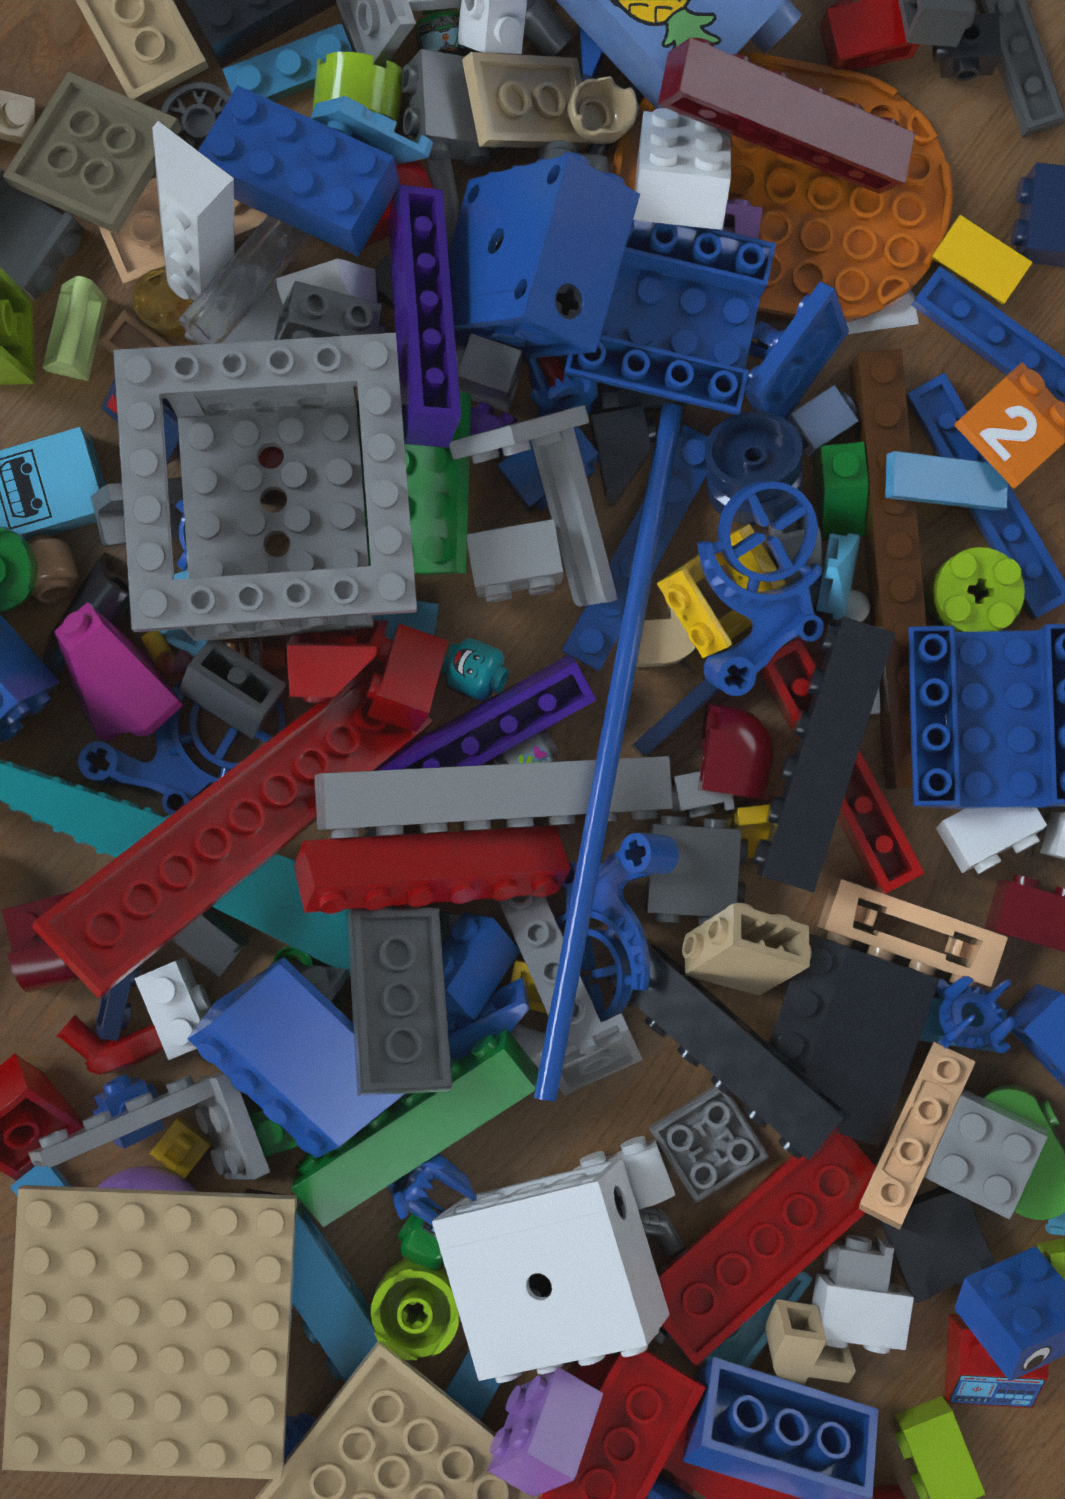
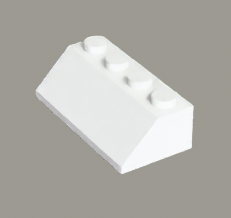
[152,121,234,307]

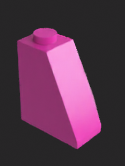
[54,602,183,741]

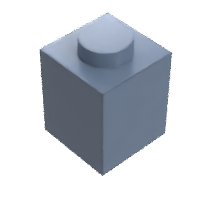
[786,385,858,458]

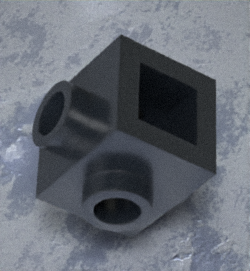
[932,13,1001,81]

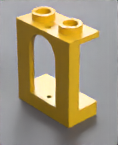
[657,523,786,658]

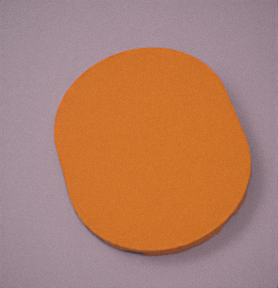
[612,52,953,322]

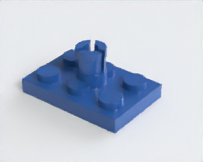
[744,282,849,420]

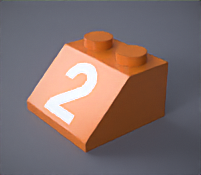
[954,362,1065,489]

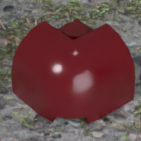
[698,703,773,800]
[2,892,79,993]

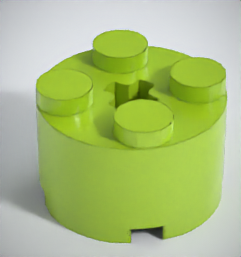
[312,52,402,132]
[925,547,1025,632]
[371,1258,460,1360]

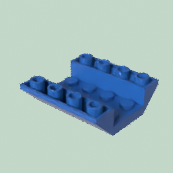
[564,220,776,415]
[908,624,1065,809]

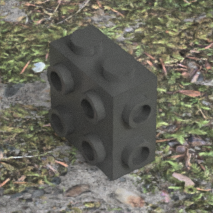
[401,49,505,166]
[274,281,386,340]
[645,816,748,924]

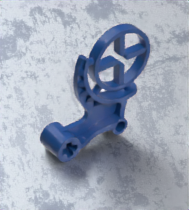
[698,481,824,696]
[78,679,287,815]
[556,833,679,1022]

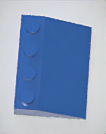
[187,958,404,1158]

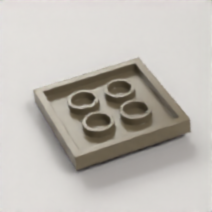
[3,72,182,234]

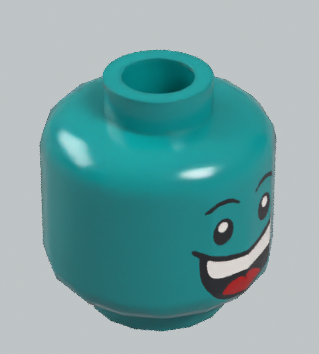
[441,638,509,701]

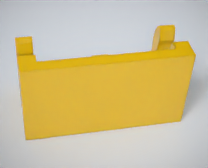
[931,215,1033,305]

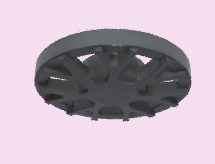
[161,82,230,149]

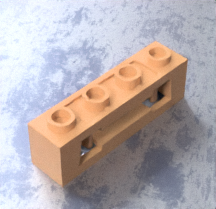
[817,878,1008,987]
[859,1042,976,1230]

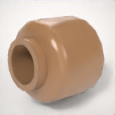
[28,535,79,603]

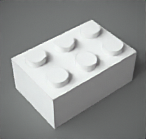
[633,108,731,230]

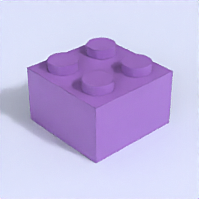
[487,1367,603,1497]

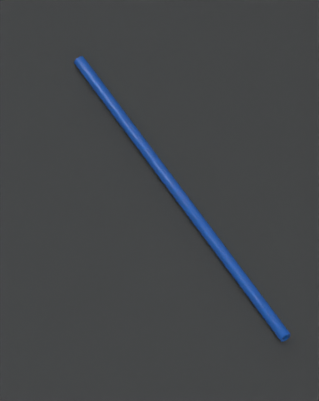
[534,404,683,1102]

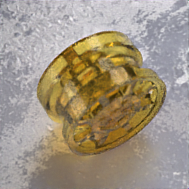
[132,268,194,337]

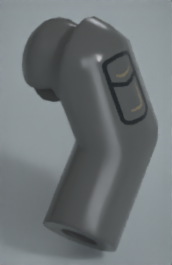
[638,1207,684,1256]

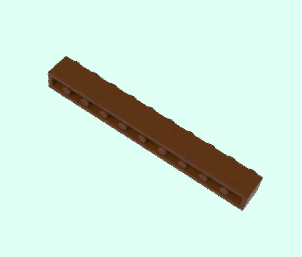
[849,349,926,789]

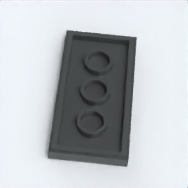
[347,908,452,1096]

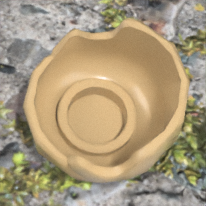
[567,76,639,144]

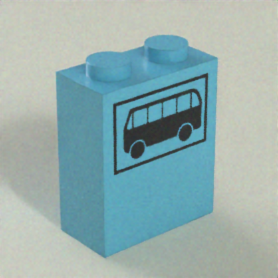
[0,427,106,543]

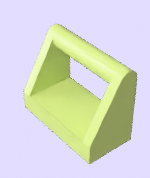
[42,276,108,381]

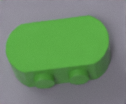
[982,1084,1065,1220]

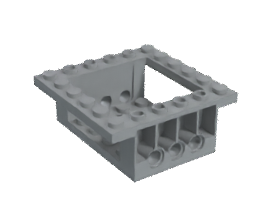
[113,333,417,641]

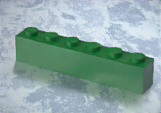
[291,1029,539,1227]

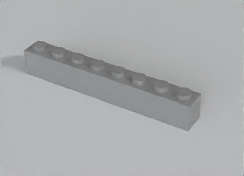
[314,756,673,838]

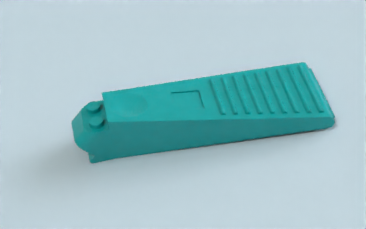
[0,759,397,976]

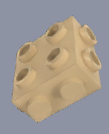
[682,903,811,996]

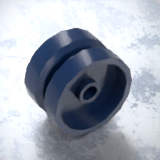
[705,411,802,525]

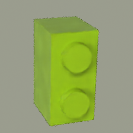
[893,1396,986,1499]

